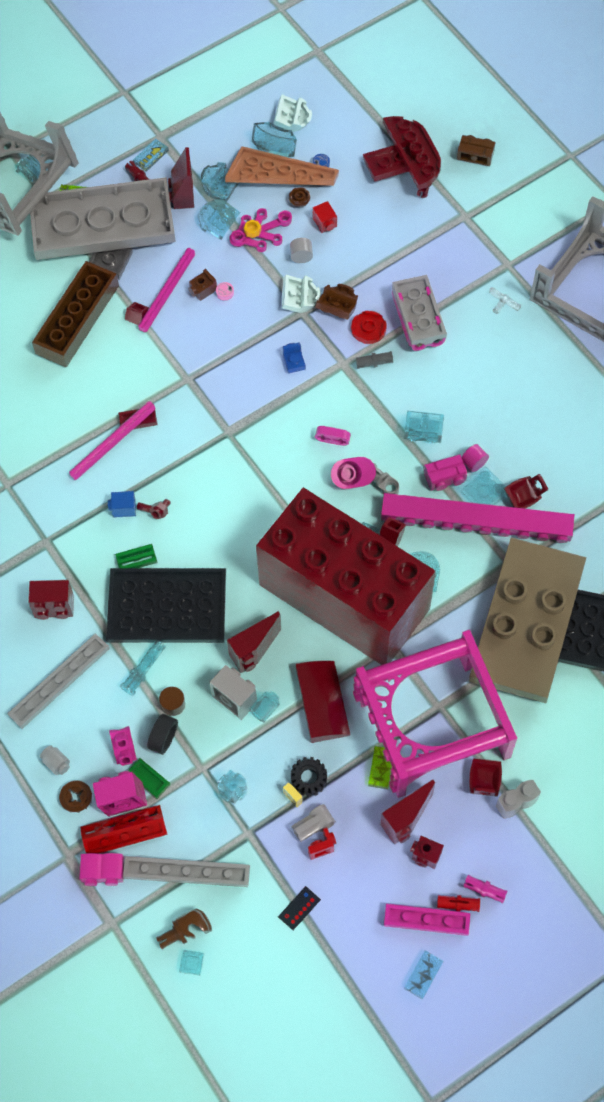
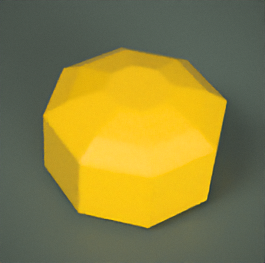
[244,220,261,238]

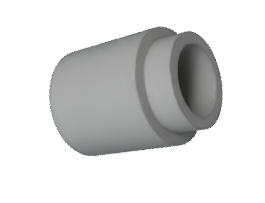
[40,745,70,775]

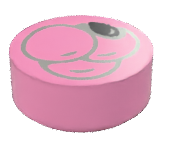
[216,282,234,301]

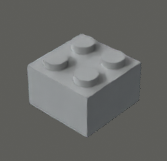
[210,665,257,720]

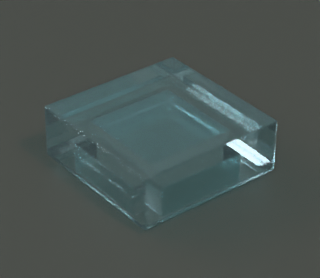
[179,950,204,976]

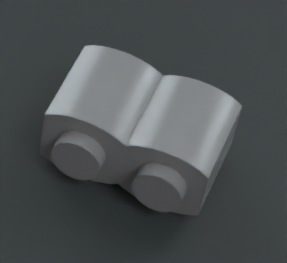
[496,780,541,819]

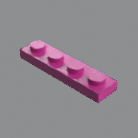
[384,904,470,936]

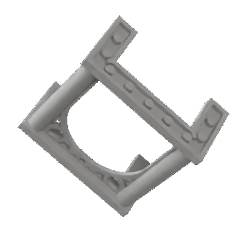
[0,112,79,236]
[530,196,604,342]

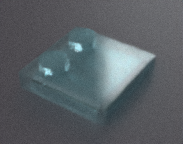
[457,466,507,505]

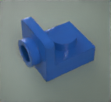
[283,342,306,374]

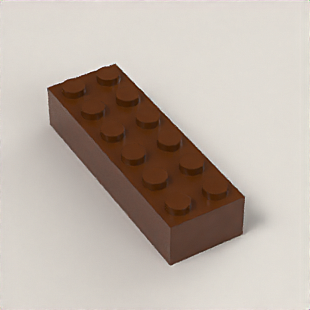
[32,261,119,367]

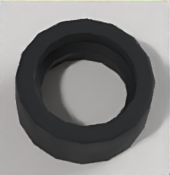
[147,714,178,755]

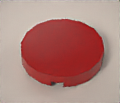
[351,311,387,344]

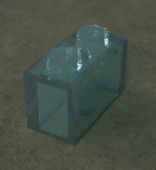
[404,411,444,443]

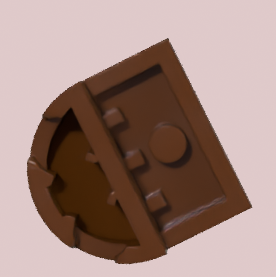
[315,284,358,320]

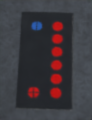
[278,886,321,931]

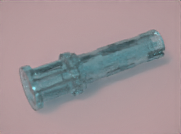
[120,640,166,696]

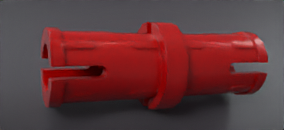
[437,895,480,912]

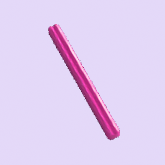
[138,248,195,332]
[69,401,156,480]

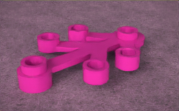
[229,208,292,252]

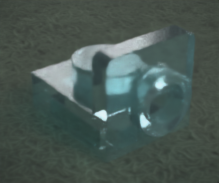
[16,155,41,182]

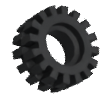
[291,757,327,797]

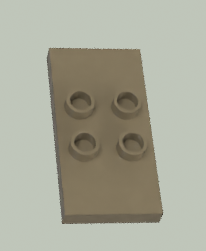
[469,538,587,703]

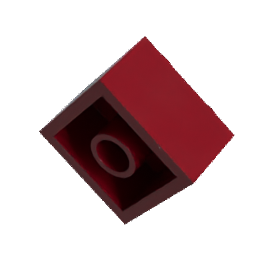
[28,580,74,620]

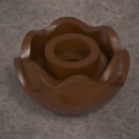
[289,187,310,207]

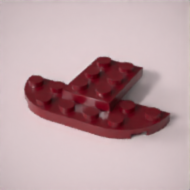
[363,116,441,190]

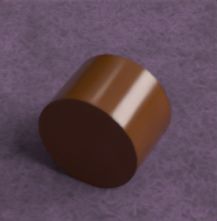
[159,686,186,716]

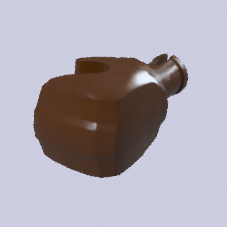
[156,908,212,950]

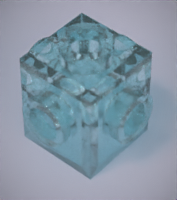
[217,769,248,804]

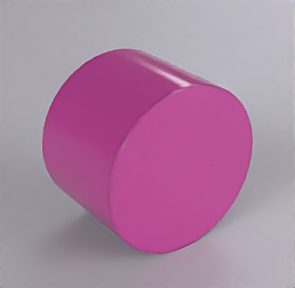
[461,444,489,472]

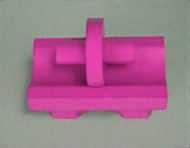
[109,726,137,766]

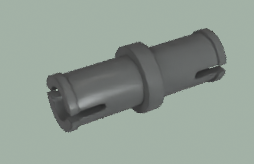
[356,351,393,369]

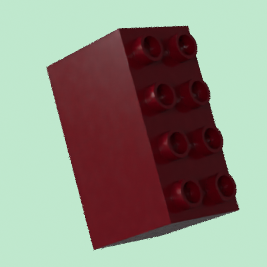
[256,487,436,665]

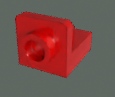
[308,828,337,860]

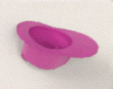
[331,457,376,489]

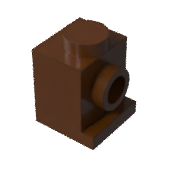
[188,268,217,301]

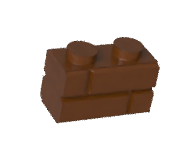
[457,135,496,166]

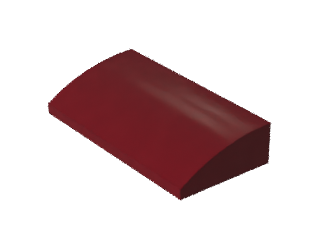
[296,661,351,743]

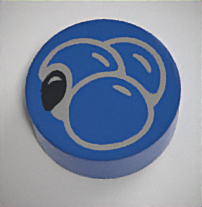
[313,154,330,167]

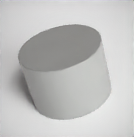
[290,238,313,263]

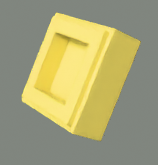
[283,783,302,807]

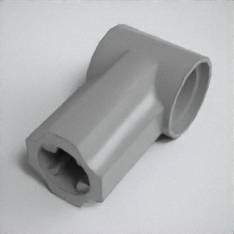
[291,804,336,842]

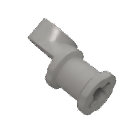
[373,463,399,494]

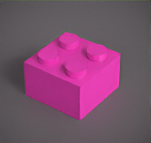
[93,771,147,817]

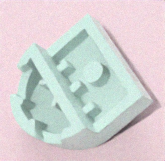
[273,94,312,132]
[282,275,321,313]

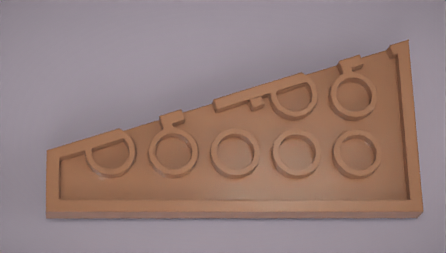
[225,146,339,186]

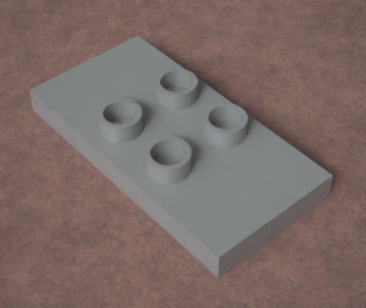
[30,177,176,260]

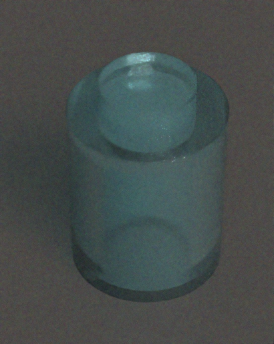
[249,691,280,723]

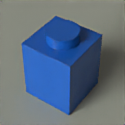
[108,491,136,518]

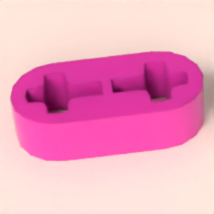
[315,426,351,446]

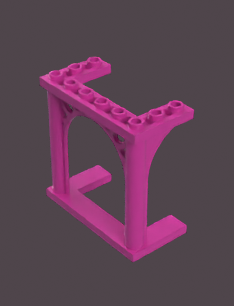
[353,630,517,798]

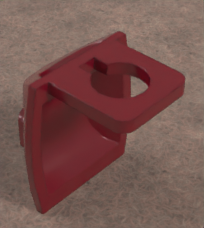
[504,474,548,509]
[469,758,502,797]

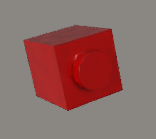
[312,201,337,233]

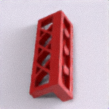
[80,805,168,854]

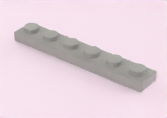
[7,633,110,729]
[123,856,250,887]

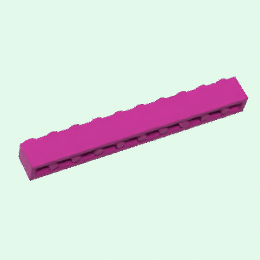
[381,493,575,543]

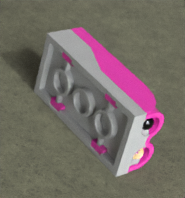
[392,275,447,351]

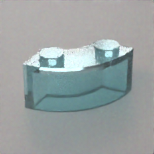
[251,122,297,157]

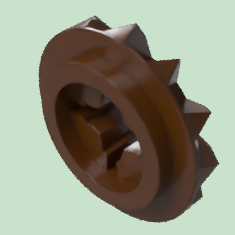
[59,781,92,813]

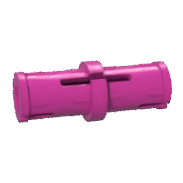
[464,875,508,904]

